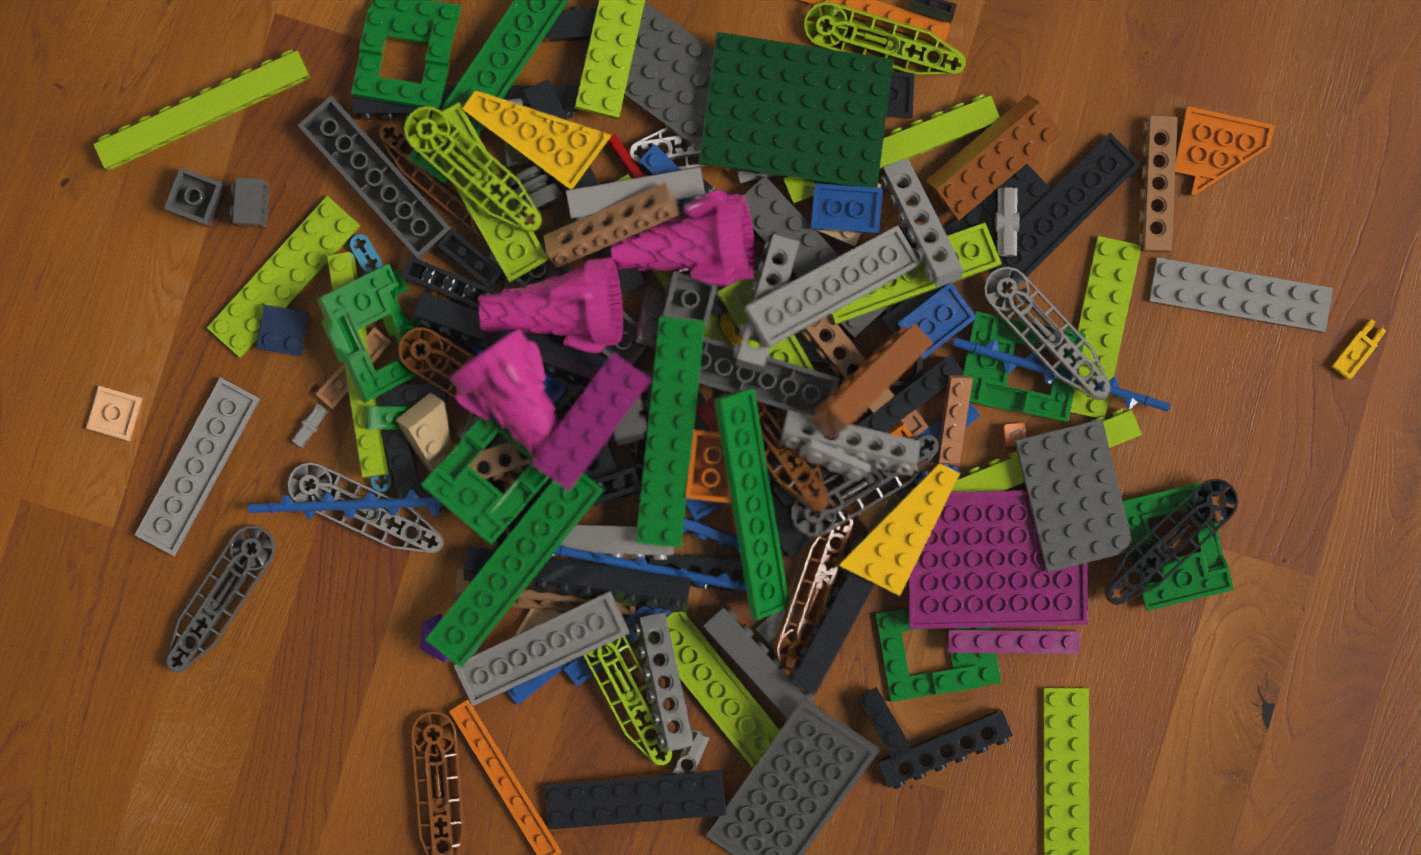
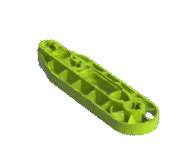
[804,1,966,75]
[405,107,542,232]
[584,635,672,765]

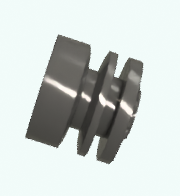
[506,165,565,218]

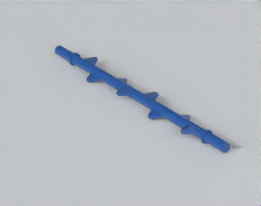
[953,337,1170,412]
[248,489,444,519]
[554,545,747,592]

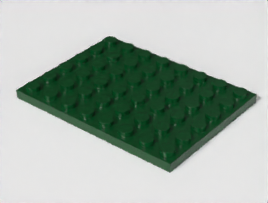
[698,32,893,188]

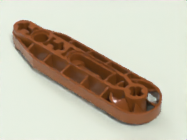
[379,123,486,241]
[399,328,476,398]
[724,391,828,511]
[773,510,853,671]
[411,711,465,855]

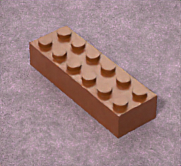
[925,95,1061,220]
[810,323,933,439]

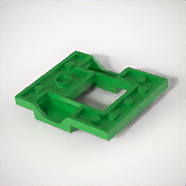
[351,0,462,111]
[317,264,427,403]
[963,311,1086,422]
[421,415,550,545]
[1122,482,1234,611]
[875,608,1001,702]

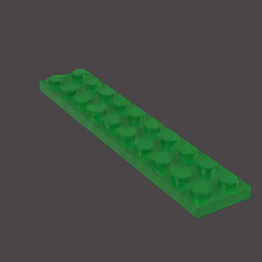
[408,0,570,184]
[636,316,705,548]
[715,388,789,620]
[426,473,604,668]

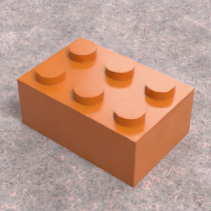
[686,430,732,504]

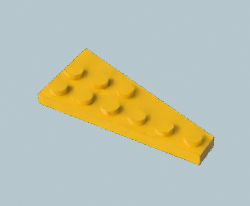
[462,91,612,190]
[839,463,960,595]

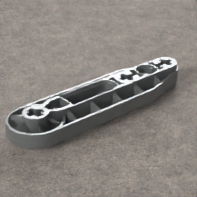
[791,435,939,538]
[167,526,276,672]

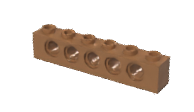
[1138,116,1177,253]
[544,182,679,268]
[801,315,894,413]

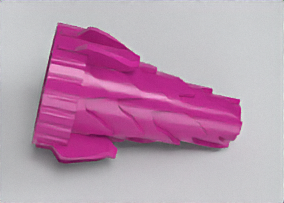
[611,190,756,286]
[478,258,623,353]
[450,329,560,459]

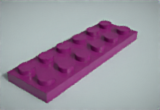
[532,353,651,491]

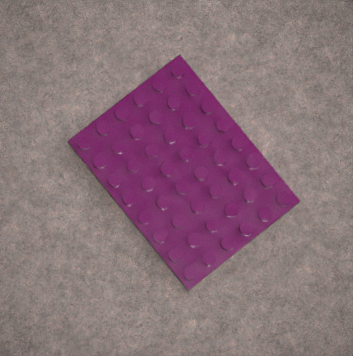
[907,491,1088,629]

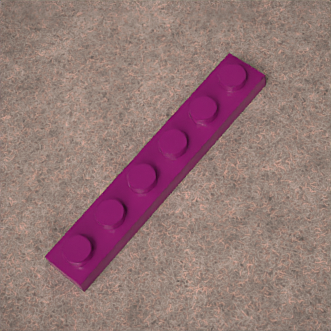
[947,630,1080,654]

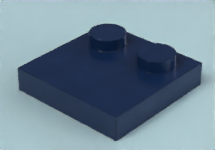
[256,304,309,356]

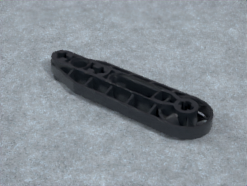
[1104,478,1238,605]

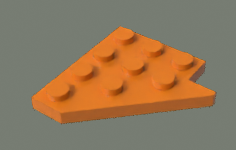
[1175,106,1275,196]

